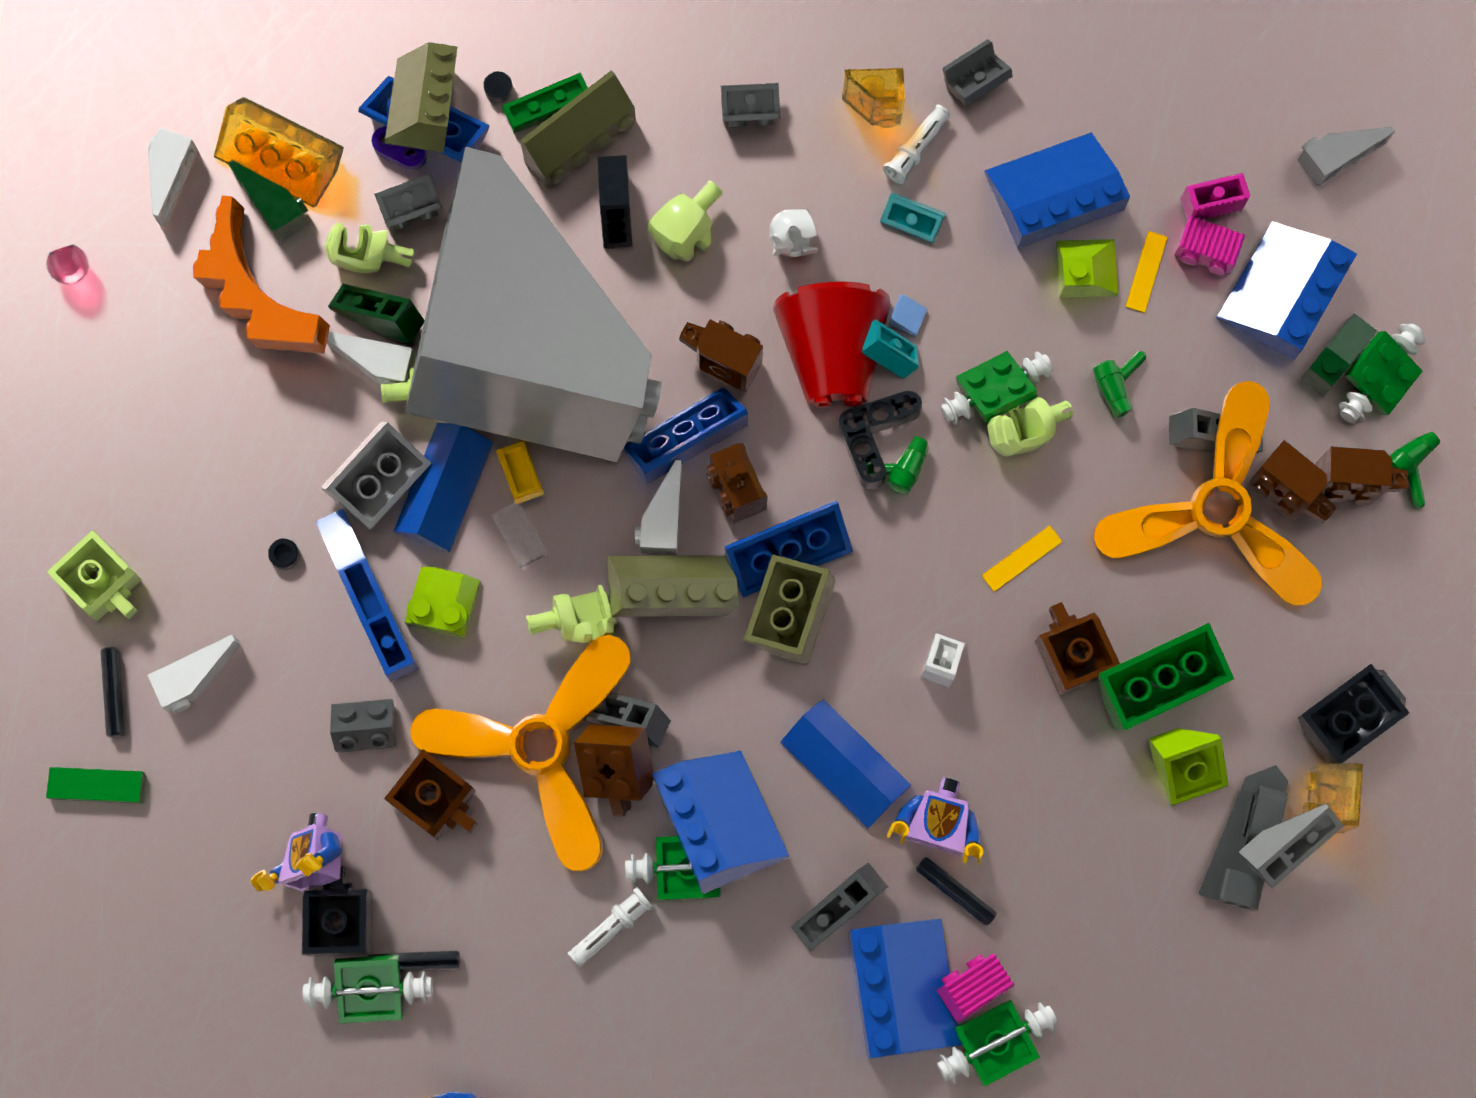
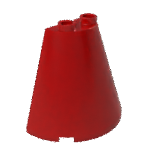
[773,281,890,408]

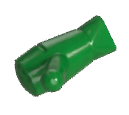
[1092,351,1146,419]
[1390,432,1441,509]
[855,436,929,494]

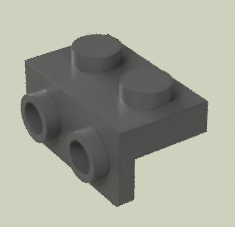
[942,39,1013,106]
[721,83,781,127]
[374,173,443,231]
[330,699,396,752]

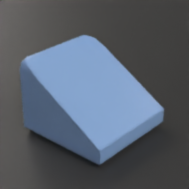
[889,294,927,336]

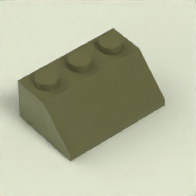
[744,554,836,665]

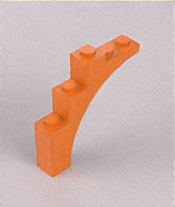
[193,196,330,353]

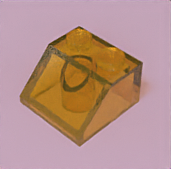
[842,68,905,128]
[1302,763,1363,834]

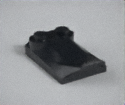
[1298,664,1410,767]

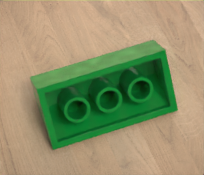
[1098,623,1234,731]

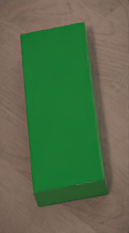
[501,72,588,134]
[46,767,145,804]

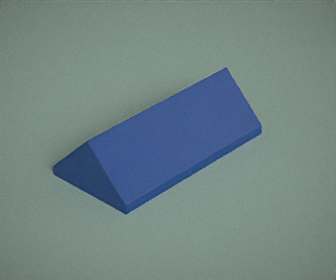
[358,75,489,163]
[623,387,748,485]
[393,423,493,552]
[724,500,853,597]
[780,699,911,829]

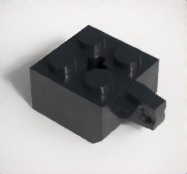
[302,866,372,957]

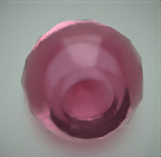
[46,244,89,285]

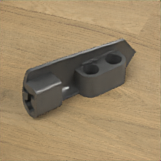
[1199,765,1288,911]

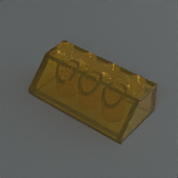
[214,96,344,208]

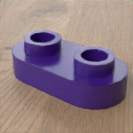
[371,126,427,171]

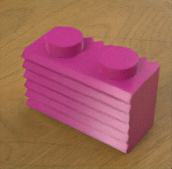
[1180,173,1251,220]
[1174,216,1246,275]
[936,953,1014,1023]

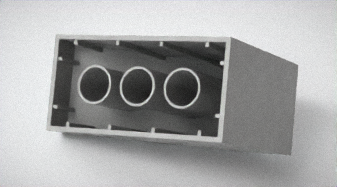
[405,147,662,462]

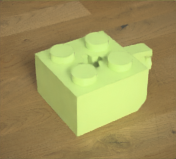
[47,530,142,622]

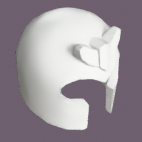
[769,209,817,257]

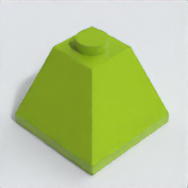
[1056,239,1119,298]
[1149,728,1229,806]

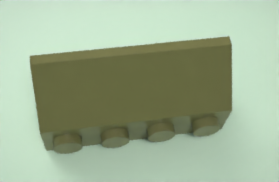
[385,42,458,153]
[520,70,636,188]
[607,555,739,617]

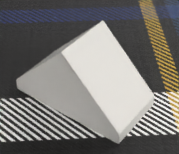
[921,633,965,688]

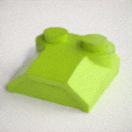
[405,566,481,639]

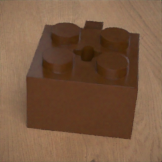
[679,319,763,394]
[1249,440,1336,524]
[707,443,768,524]
[1316,446,1408,505]
[1035,602,1120,696]
[574,724,654,816]
[384,749,478,841]

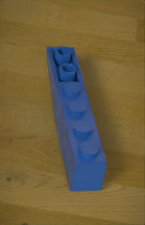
[315,509,419,682]

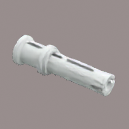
[883,105,950,184]
[568,887,654,968]

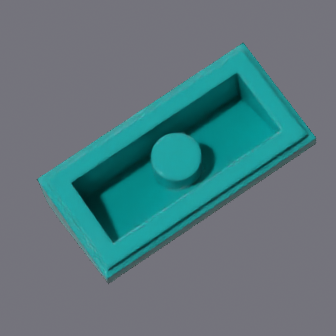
[880,192,946,243]
[862,320,919,378]

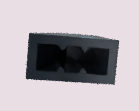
[597,155,633,248]

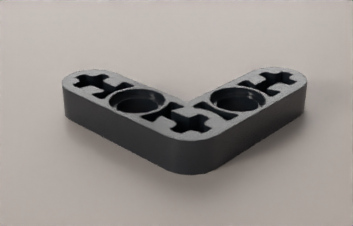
[839,391,922,489]

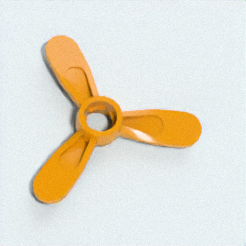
[1094,381,1322,605]
[410,635,631,871]

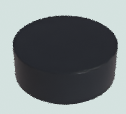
[483,71,513,102]
[268,538,300,570]

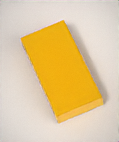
[496,440,544,504]

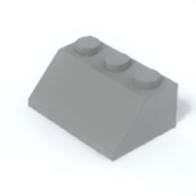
[320,422,431,530]

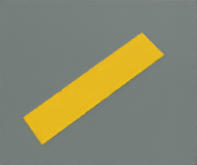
[1125,231,1168,313]
[981,525,1063,592]

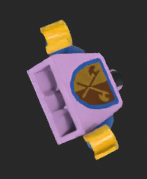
[887,777,984,865]
[250,813,342,892]

